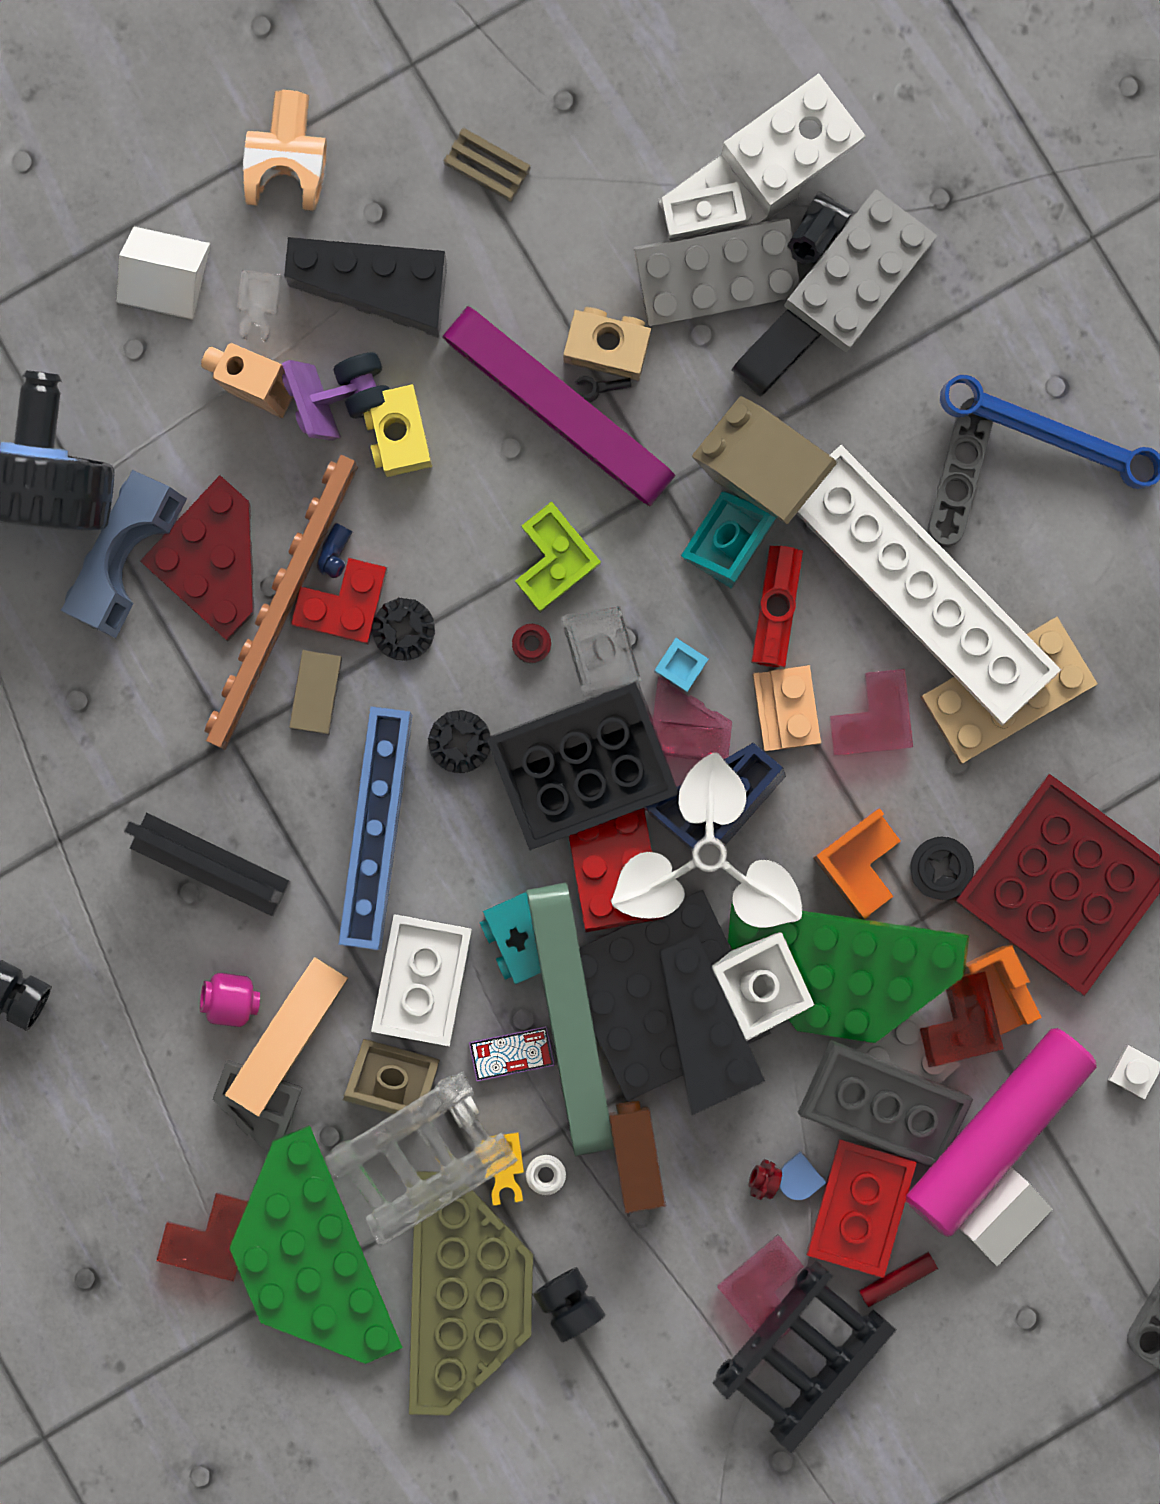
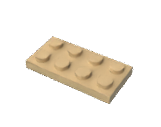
[921,617,1098,765]

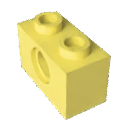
[363,384,432,477]

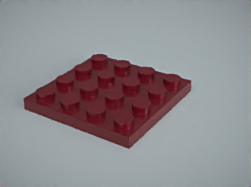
[954,774,1160,996]

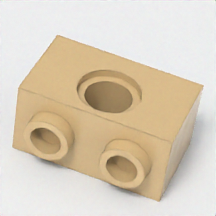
[563,307,651,381]

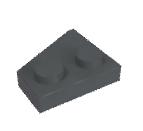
[213,1059,303,1155]

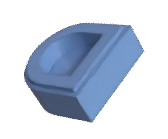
[779,1152,826,1200]

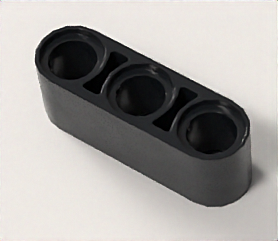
[732,309,822,397]

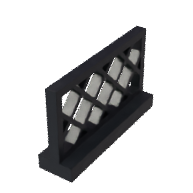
[124,813,290,916]

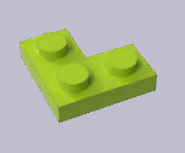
[515,501,601,613]

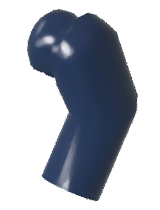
[317,522,353,578]

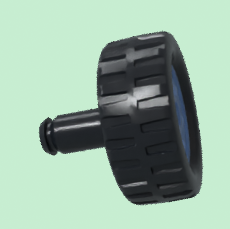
[0,370,115,531]

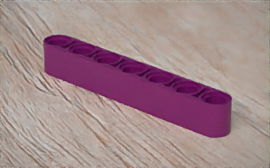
[442,306,676,507]

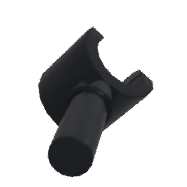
[575,376,632,402]

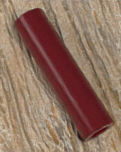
[859,1252,938,1308]

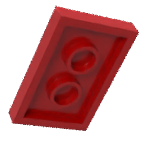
[569,808,664,932]
[806,1139,917,1278]

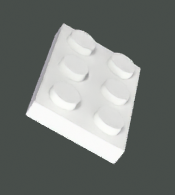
[371,914,472,1046]

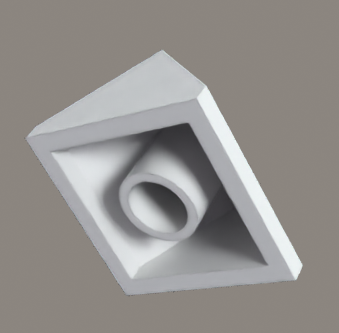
[116,227,211,320]
[712,933,814,1040]
[959,1167,1053,1266]

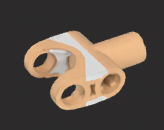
[243,90,327,211]

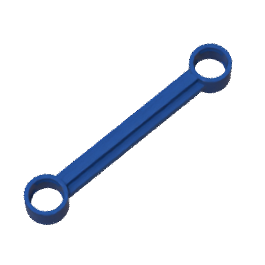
[940,375,1160,489]

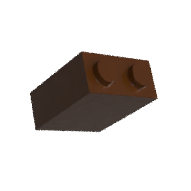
[609,1100,666,1213]

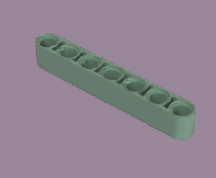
[527,883,614,1156]

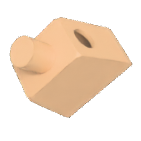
[201,343,294,418]

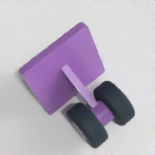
[282,352,390,441]

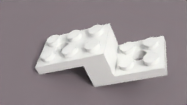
[658,74,866,238]

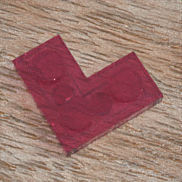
[829,669,913,756]
[717,1234,804,1341]

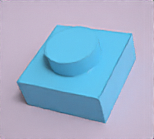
[654,638,709,693]

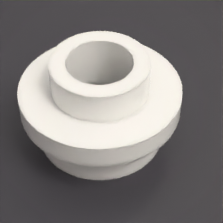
[526,1155,566,1195]

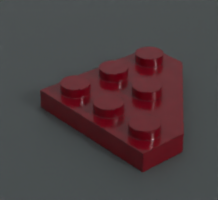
[140,475,254,641]

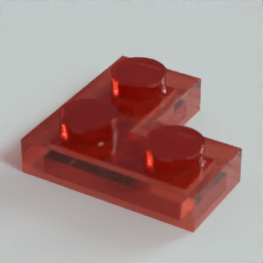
[919,971,1004,1067]
[156,1192,248,1282]

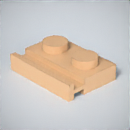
[752,665,821,752]

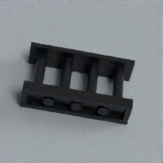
[712,1260,896,1453]

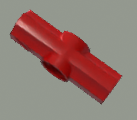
[751,545,803,668]

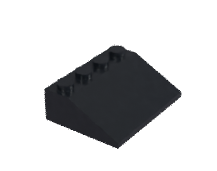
[487,679,679,850]

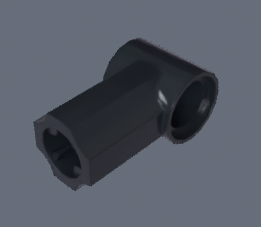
[787,191,853,265]

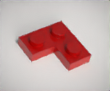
[291,558,387,644]

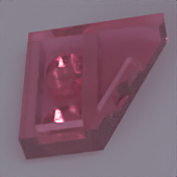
[653,677,732,760]

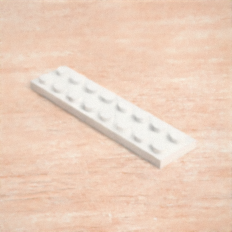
[796,445,1061,726]

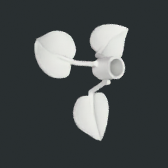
[612,753,802,927]

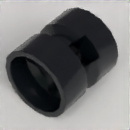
[0,960,52,1031]
[533,1267,606,1343]

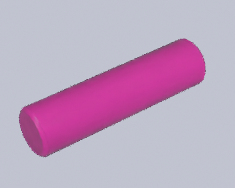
[906,1028,1097,1236]

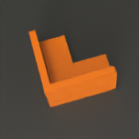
[813,808,901,920]
[963,945,1042,1037]

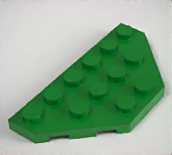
[728,903,969,1043]
[229,1125,403,1364]

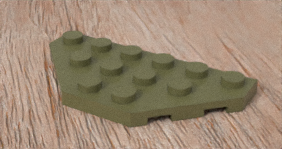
[409,1171,533,1415]

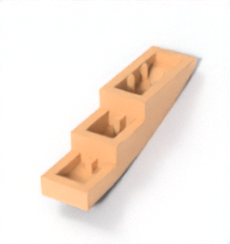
[225,957,348,1116]

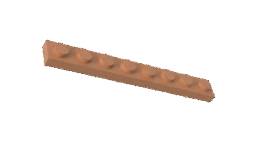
[204,455,358,750]

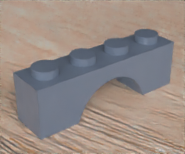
[61,470,187,638]

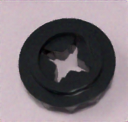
[372,598,435,661]
[428,710,491,773]
[910,837,974,900]

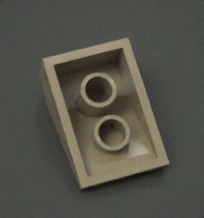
[692,396,837,524]

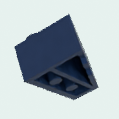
[645,743,786,852]

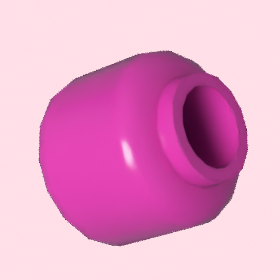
[200,973,260,1027]

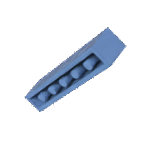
[339,706,413,950]

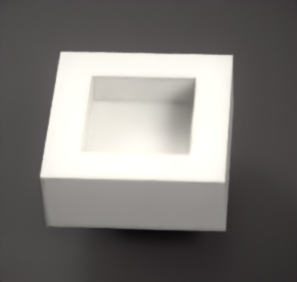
[1107,1045,1160,1099]

